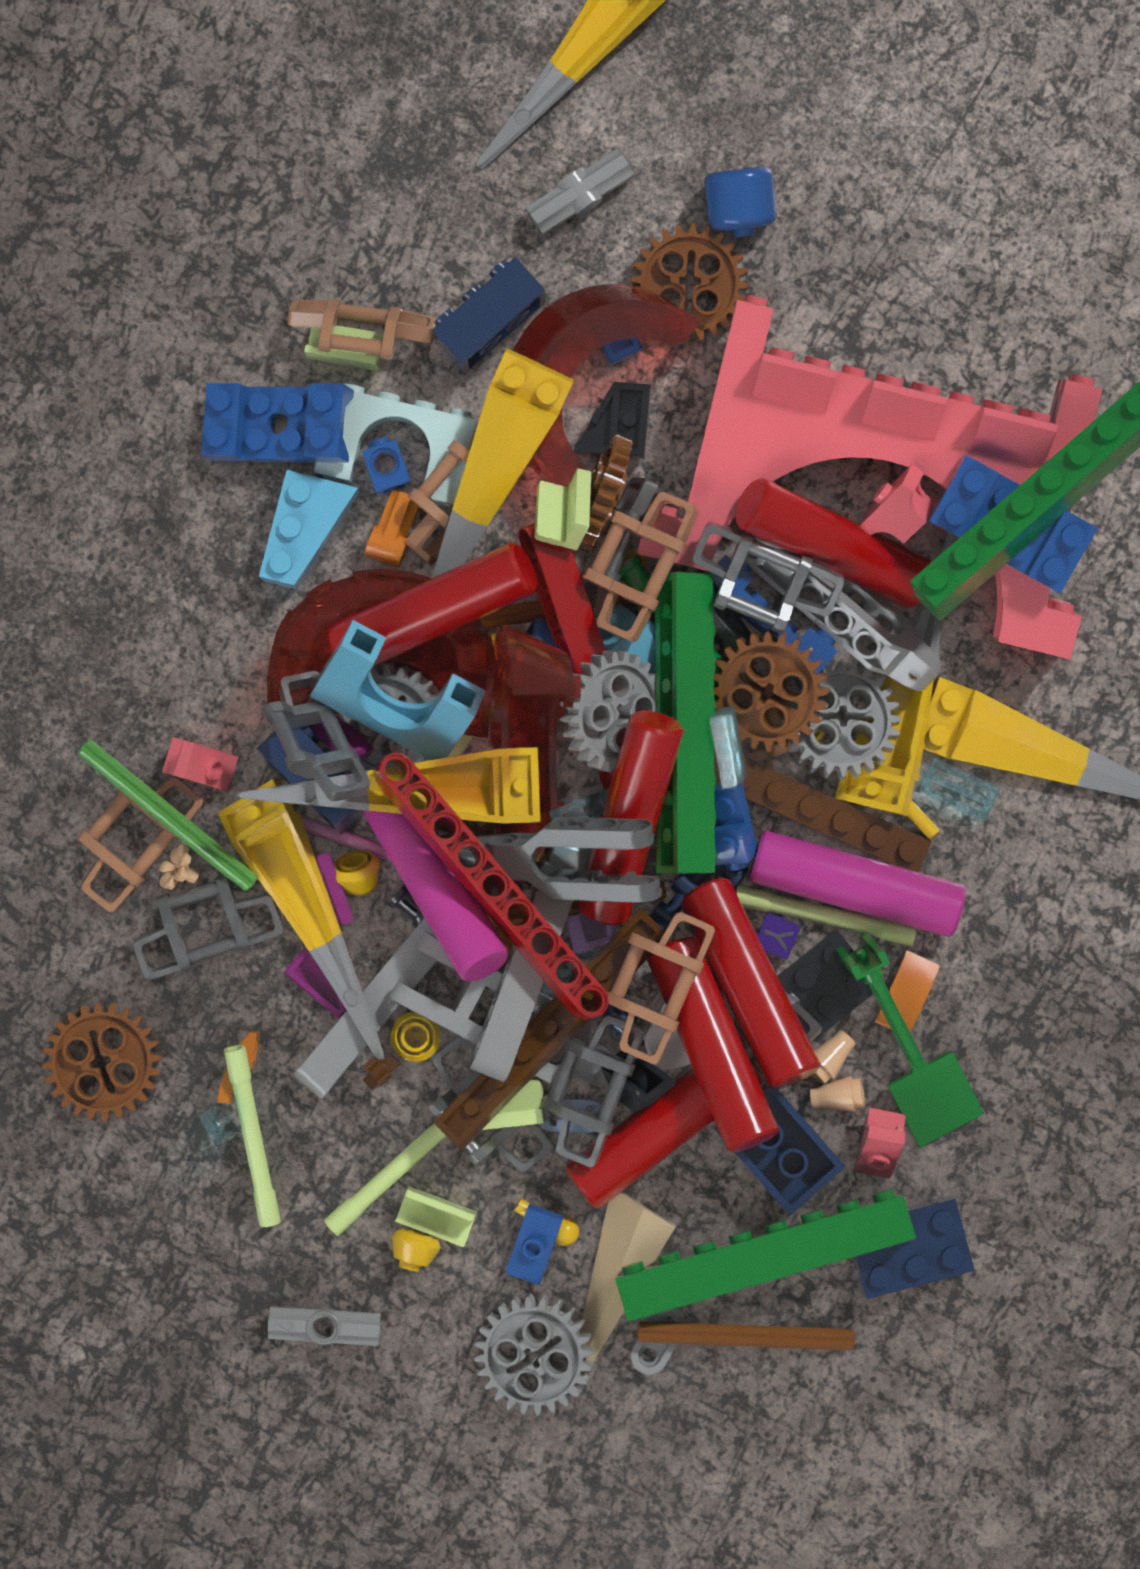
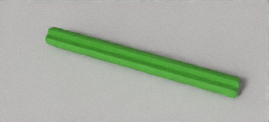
[77,740,257,891]

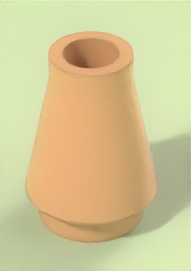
[811,1030,856,1085]
[810,1076,865,1112]

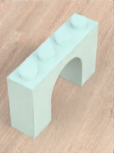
[314,383,478,508]

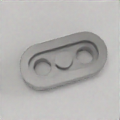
[631,1308,686,1375]

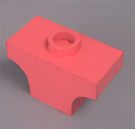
[859,463,936,543]
[162,737,238,792]
[854,1108,906,1179]

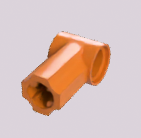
[364,489,420,568]

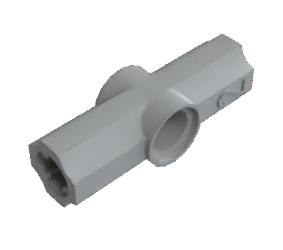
[526,149,634,236]
[268,1306,381,1346]

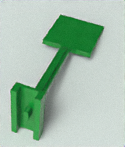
[835,932,984,1148]

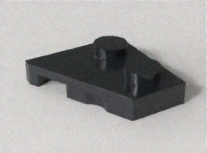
[574,382,651,459]

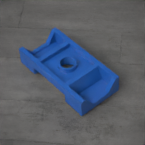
[201,383,354,463]
[927,454,1098,594]
[709,554,838,673]

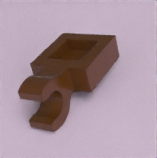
[362,1054,401,1091]

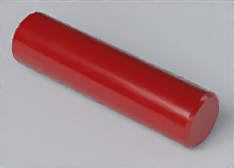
[735,478,932,608]
[327,542,537,667]
[577,711,684,925]
[680,878,821,1090]
[647,937,779,1153]
[566,1063,763,1209]

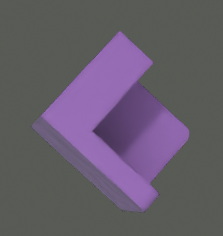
[565,913,615,953]

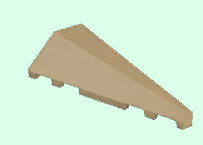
[580,1192,676,1374]

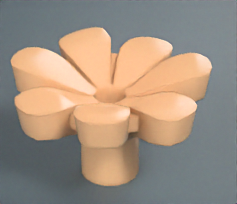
[159,843,199,890]

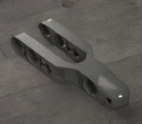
[458,817,662,903]

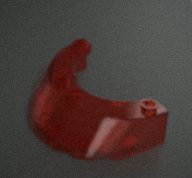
[513,284,706,487]
[267,569,496,738]
[490,624,581,834]

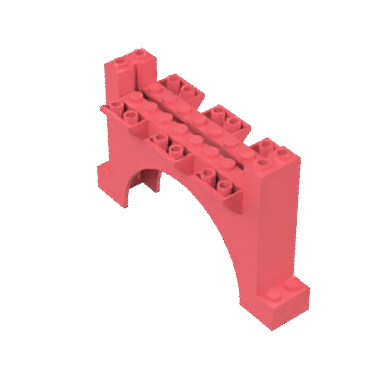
[637,294,1103,660]

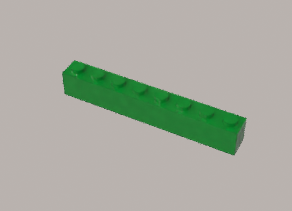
[910,382,1140,621]
[655,572,717,874]
[615,1189,916,1322]

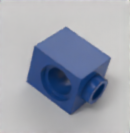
[362,437,412,497]

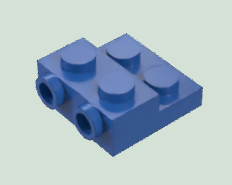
[714,783,758,871]

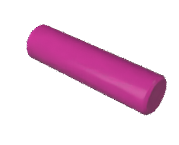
[363,810,509,982]
[749,830,966,937]

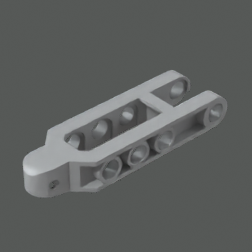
[737,531,941,691]
[389,931,612,1088]

